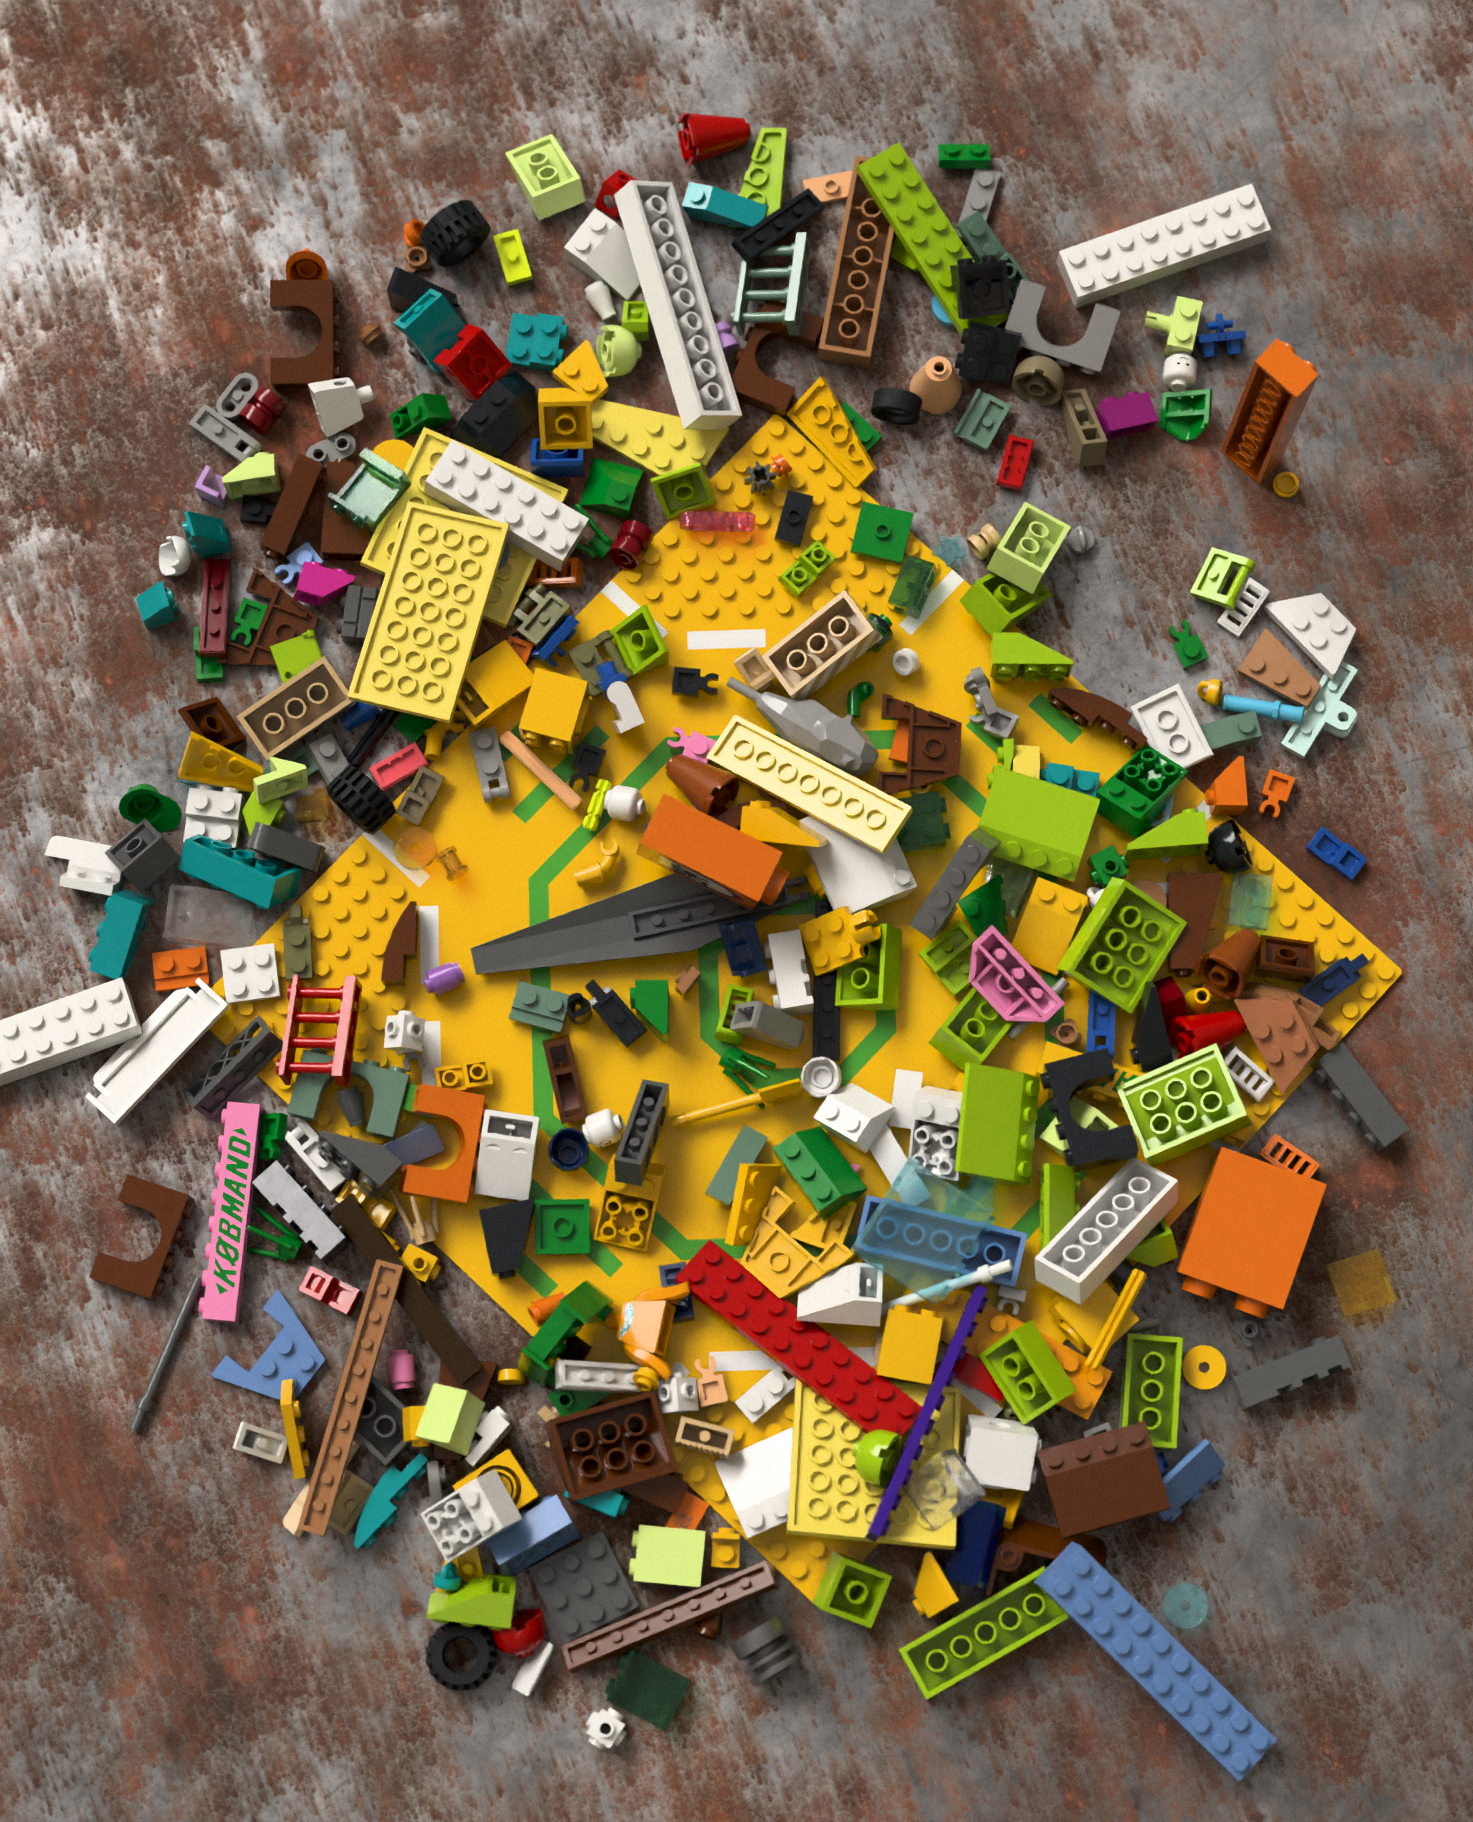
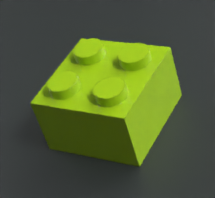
[813,1550,892,1628]

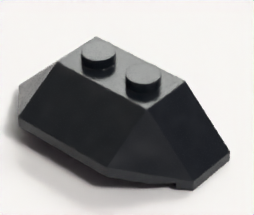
[449,371,536,458]

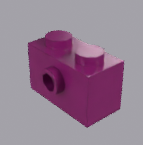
[1095,391,1158,440]

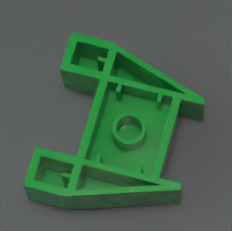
[517,1280,614,1388]

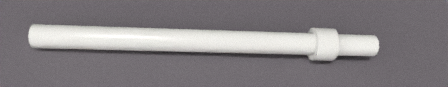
[881,1259,1013,1316]

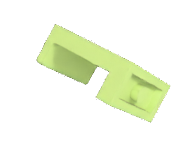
[629,1524,706,1588]

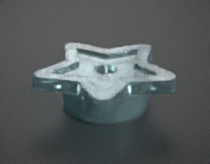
[932,534,966,567]

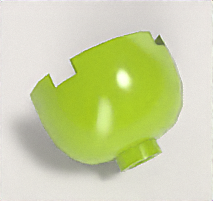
[852,1429,903,1488]

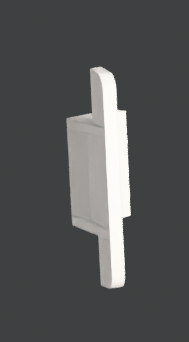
[45,836,123,896]

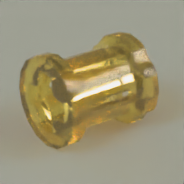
[435,846,469,881]

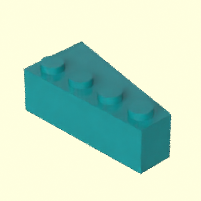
[178,834,302,909]

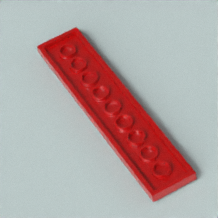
[674,1239,922,1437]

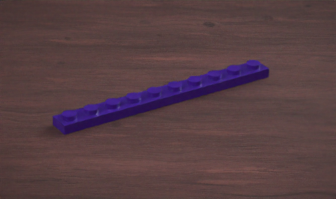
[865,1284,988,1542]

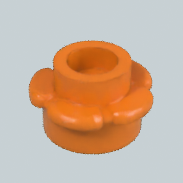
[770,453,793,478]

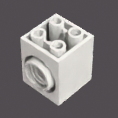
[959,1414,1042,1491]

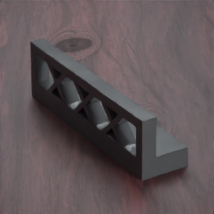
[183,1015,283,1121]

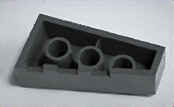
[1230,1335,1352,1410]

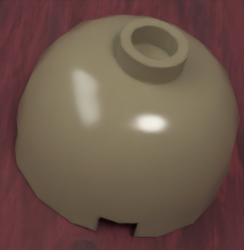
[1011,356,1065,406]

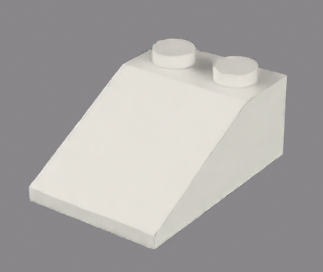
[564,208,641,301]

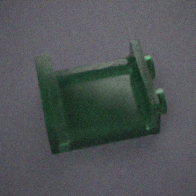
[327,447,411,532]
[604,1649,691,1731]

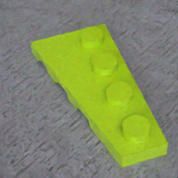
[729,128,788,228]

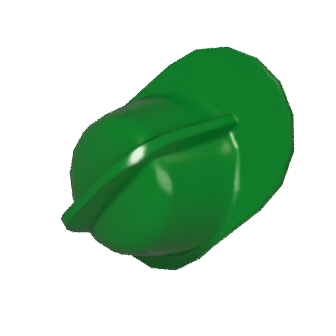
[119,784,182,832]

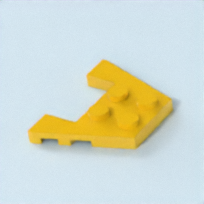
[740,1185,855,1299]

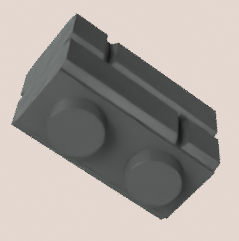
[337,585,380,645]

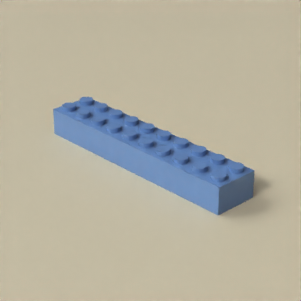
[1034,1541,1277,1782]

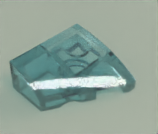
[985,856,1038,919]

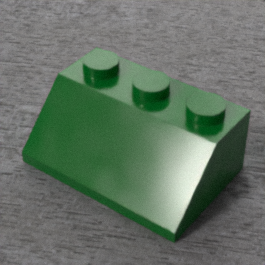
[773,1126,867,1221]

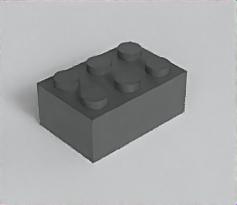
[326,1375,412,1467]

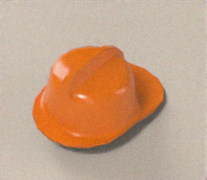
[285,248,328,280]

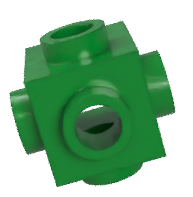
[1087,845,1129,889]

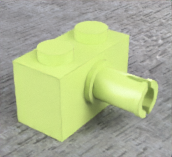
[1143,296,1203,356]

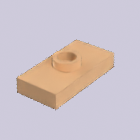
[803,170,853,204]

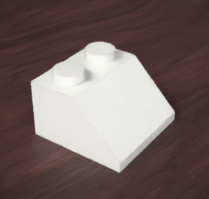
[813,1083,896,1153]

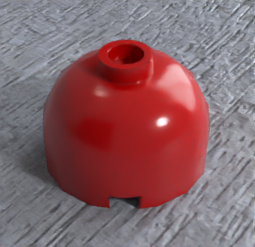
[490,1608,546,1659]

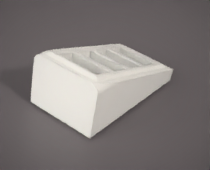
[1217,577,1270,638]
[1222,1046,1275,1102]

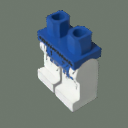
[595,660,645,733]

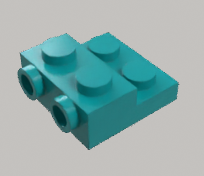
[505,313,568,372]
[1039,763,1100,825]
[564,1488,630,1519]

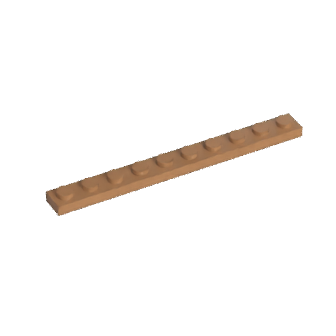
[297,1259,404,1536]

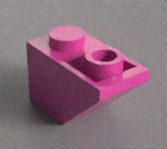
[293,561,355,606]

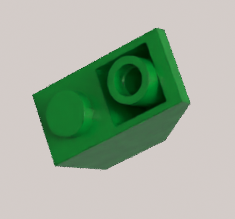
[390,393,452,439]

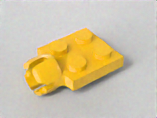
[798,906,882,976]

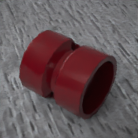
[238,386,287,436]
[608,520,654,570]

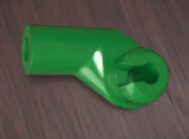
[847,682,875,718]

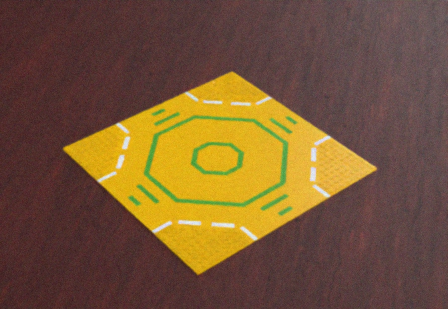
[209,415,1402,1606]

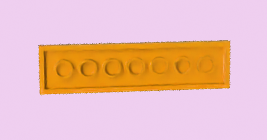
[902,1267,1113,1421]

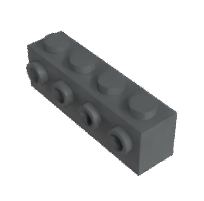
[1311,1042,1409,1153]

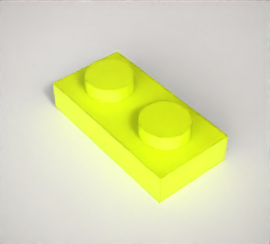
[493,229,532,286]

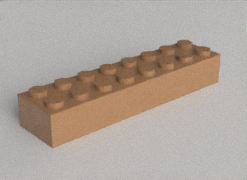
[818,155,895,368]

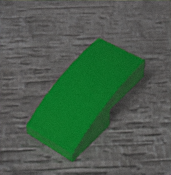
[194,626,224,683]

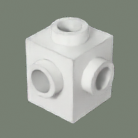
[384,1011,425,1053]
[658,1372,699,1414]
[585,1707,627,1750]

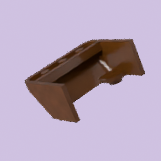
[982,1517,1107,1597]

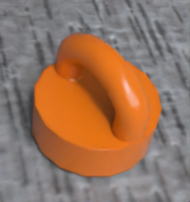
[403,219,425,248]

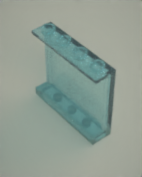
[850,1156,996,1305]

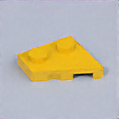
[552,340,608,407]

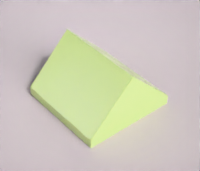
[415,1383,485,1456]

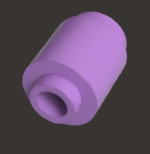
[423,962,465,997]

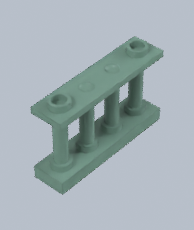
[731,232,812,336]

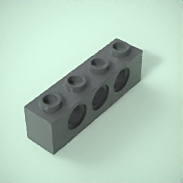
[614,1079,670,1186]

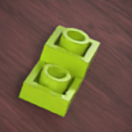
[778,540,836,598]
[987,738,1014,789]

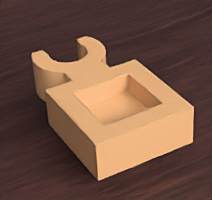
[695,1356,728,1408]

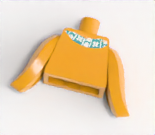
[607,1281,690,1382]

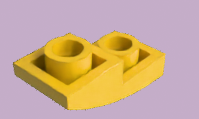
[434,1057,493,1091]

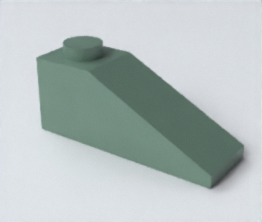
[1200,711,1262,753]

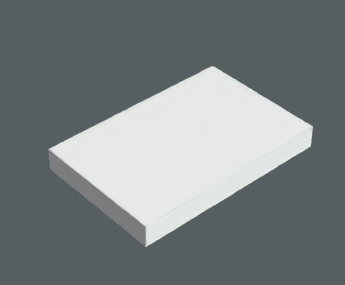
[1131,683,1214,769]

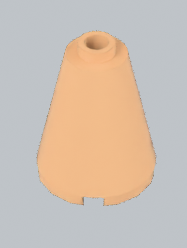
[910,356,962,415]

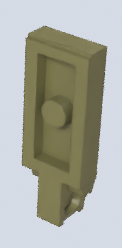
[283,905,314,981]

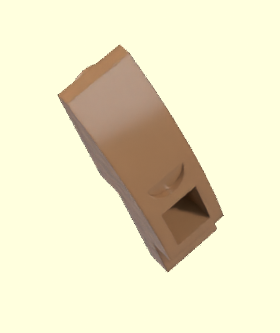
[1240,982,1341,1050]

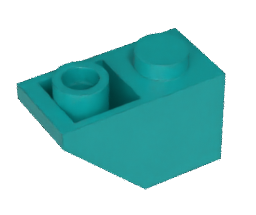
[136,581,180,629]

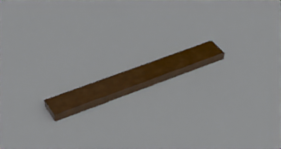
[330,1194,484,1385]

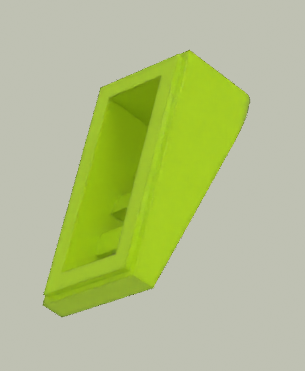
[715,984,755,1045]

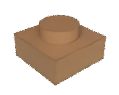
[675,966,701,998]

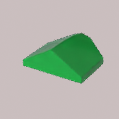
[1160,389,1213,441]

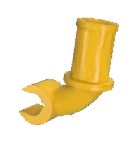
[424,711,466,761]
[574,838,620,887]

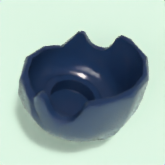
[548,1128,590,1172]

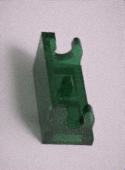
[888,555,938,619]

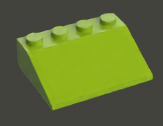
[978,766,1101,882]
[1056,877,1187,1014]
[1116,1043,1252,1167]
[955,1063,1040,1185]

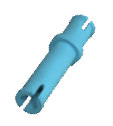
[1223,694,1305,724]

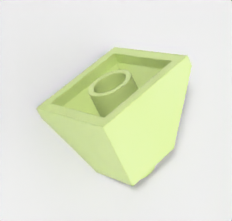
[222,452,281,499]

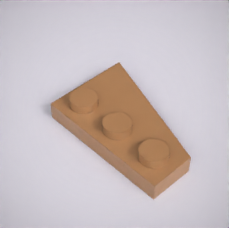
[1238,627,1321,710]

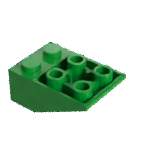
[1096,744,1188,839]

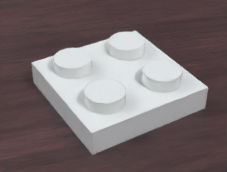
[220,943,281,1005]

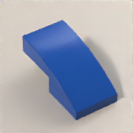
[1305,827,1368,880]

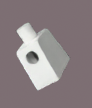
[308,377,374,437]

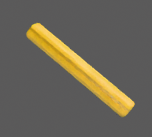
[1085,1268,1147,1371]

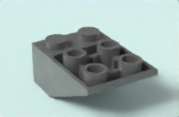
[318,1130,403,1202]

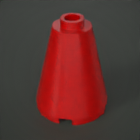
[678,113,751,165]
[1168,1010,1247,1059]

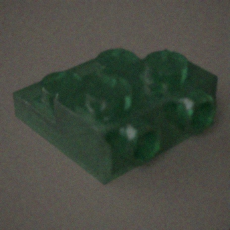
[896,791,951,853]

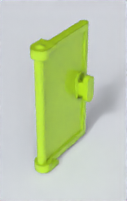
[270,630,323,684]

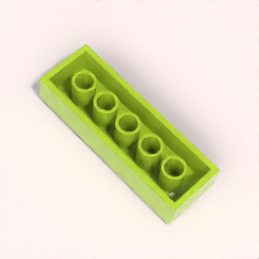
[898,1566,1069,1700]

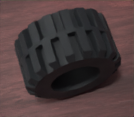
[420,200,491,267]
[326,765,396,835]
[425,1621,497,1691]

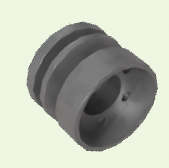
[729,1615,803,1687]

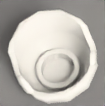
[159,536,192,576]
[801,1056,842,1098]

